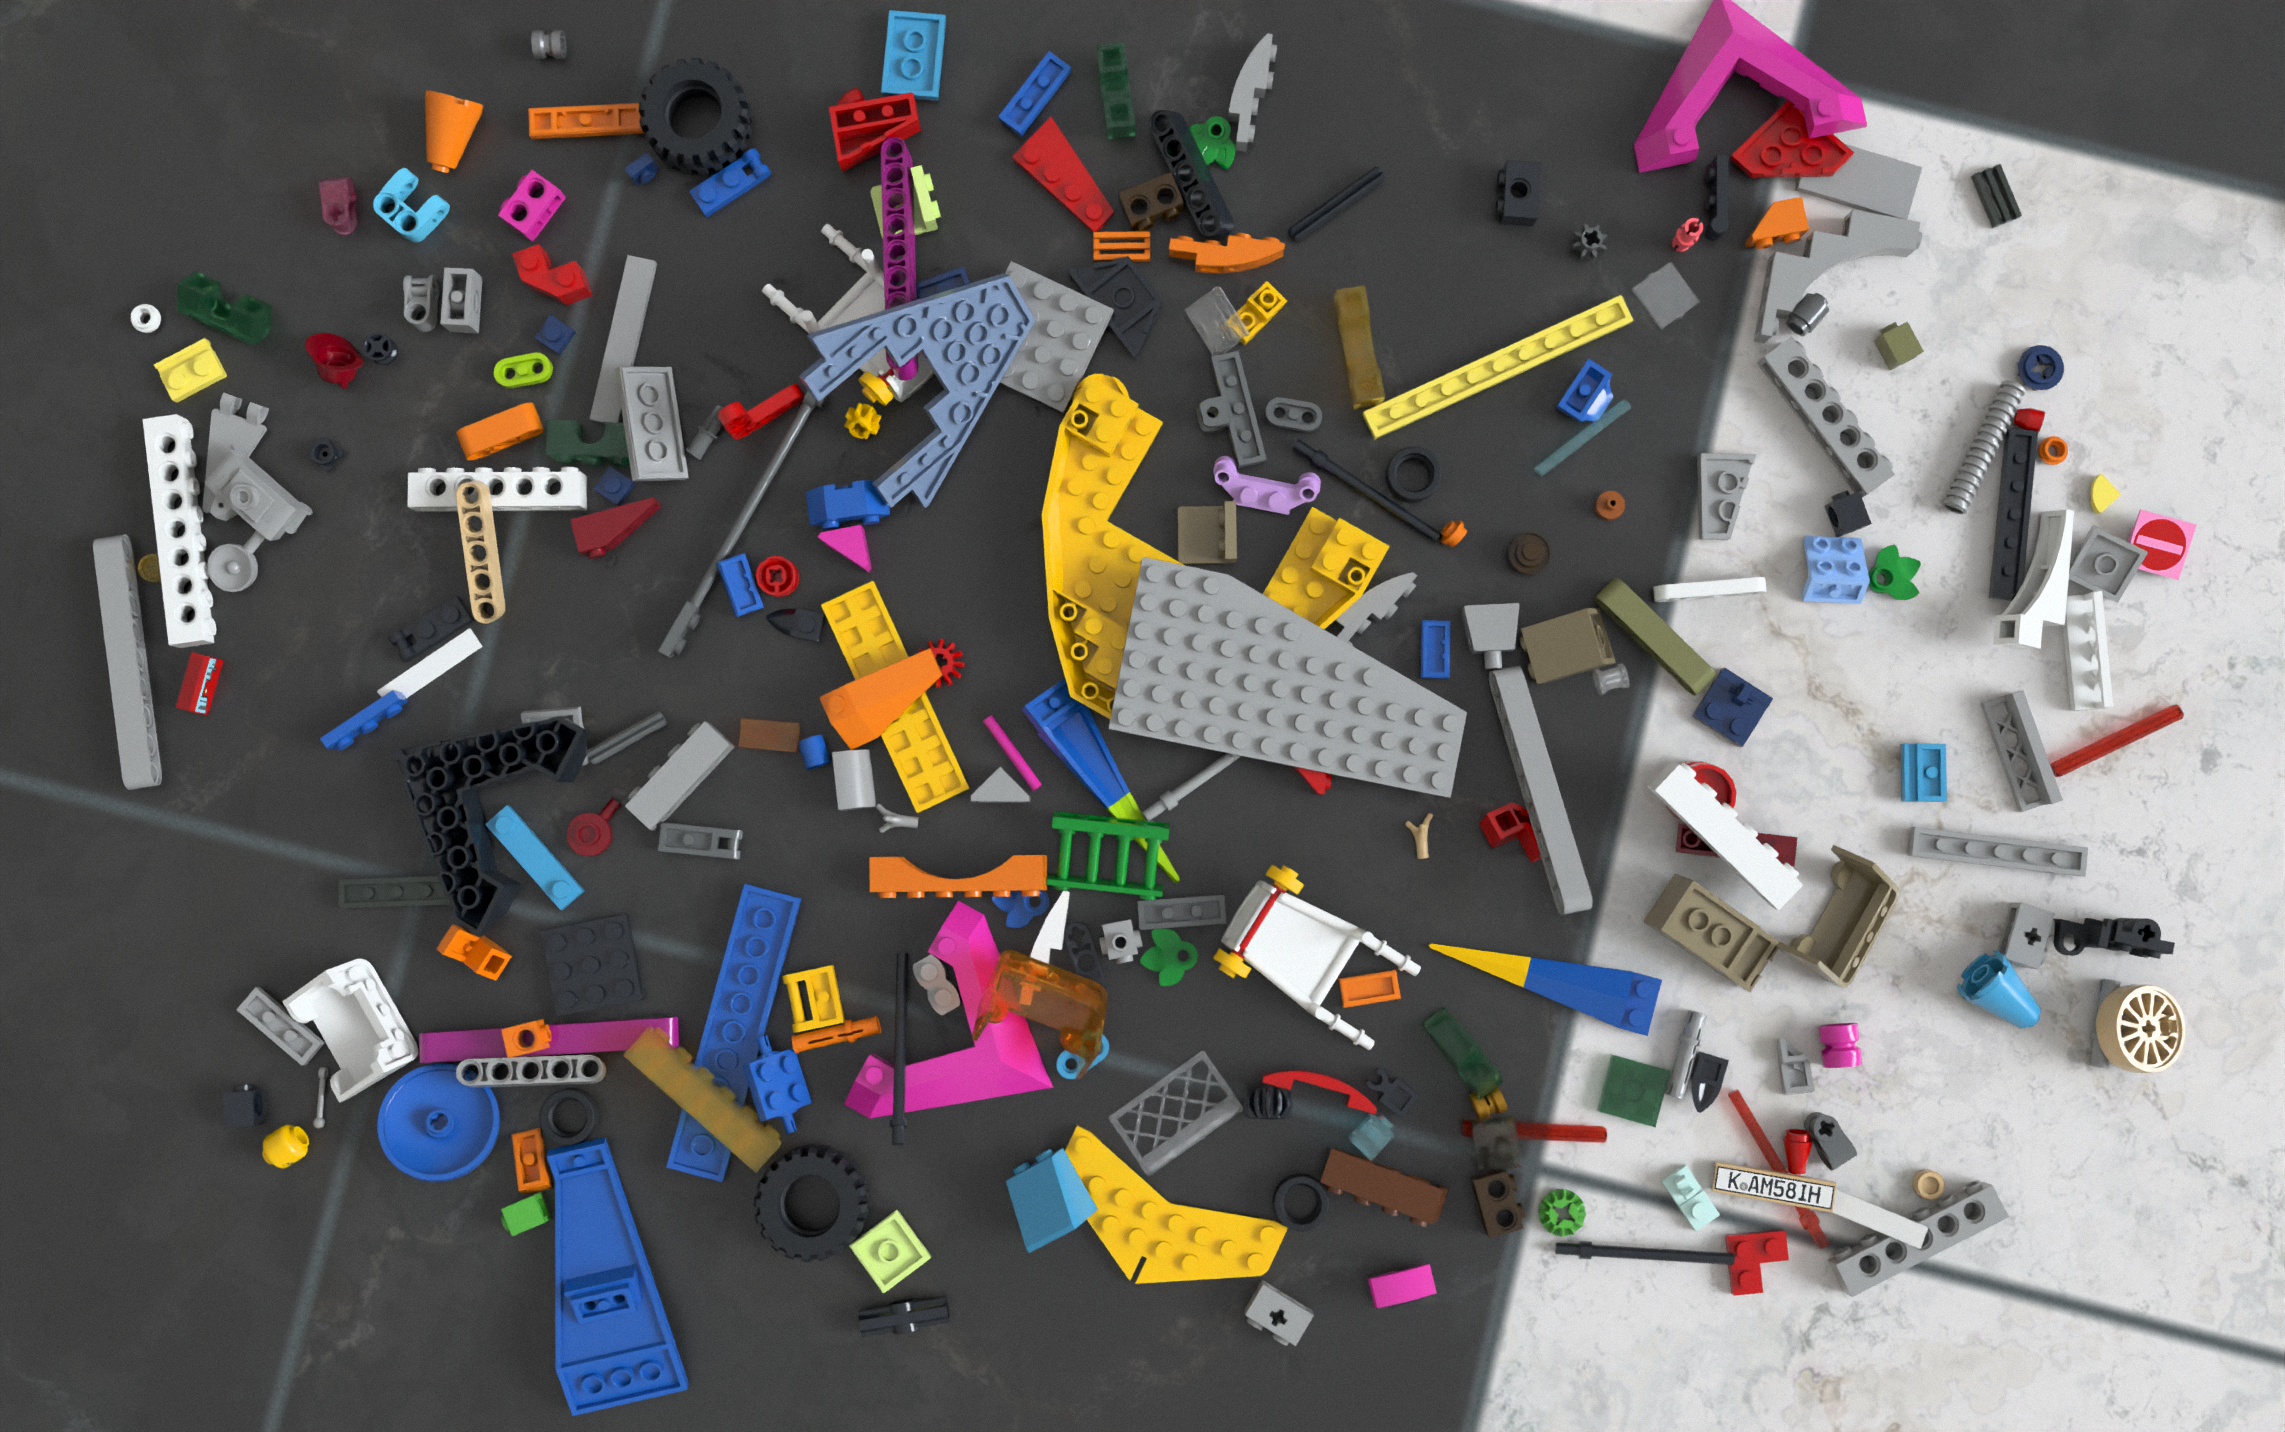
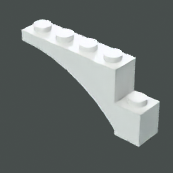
[1994,509,2074,649]

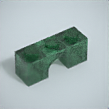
[1096,42,1136,139]
[177,271,272,346]
[546,420,629,467]

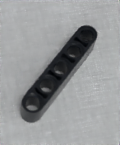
[1149,110,1234,237]

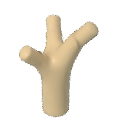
[1405,813,1433,859]

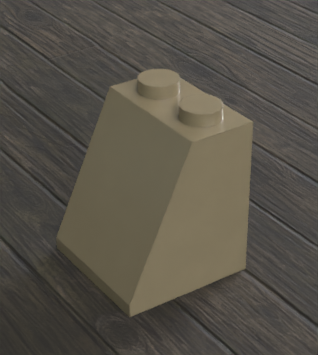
[1520,608,1616,684]

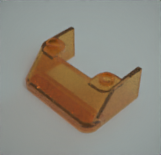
[972,950,1108,1080]

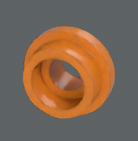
[2038,436,2068,465]
[1441,520,1467,547]

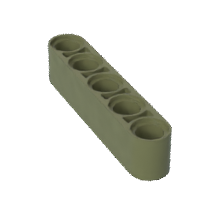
[1594,577,1716,696]

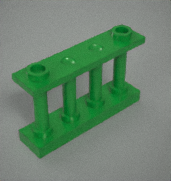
[1046,811,1170,900]

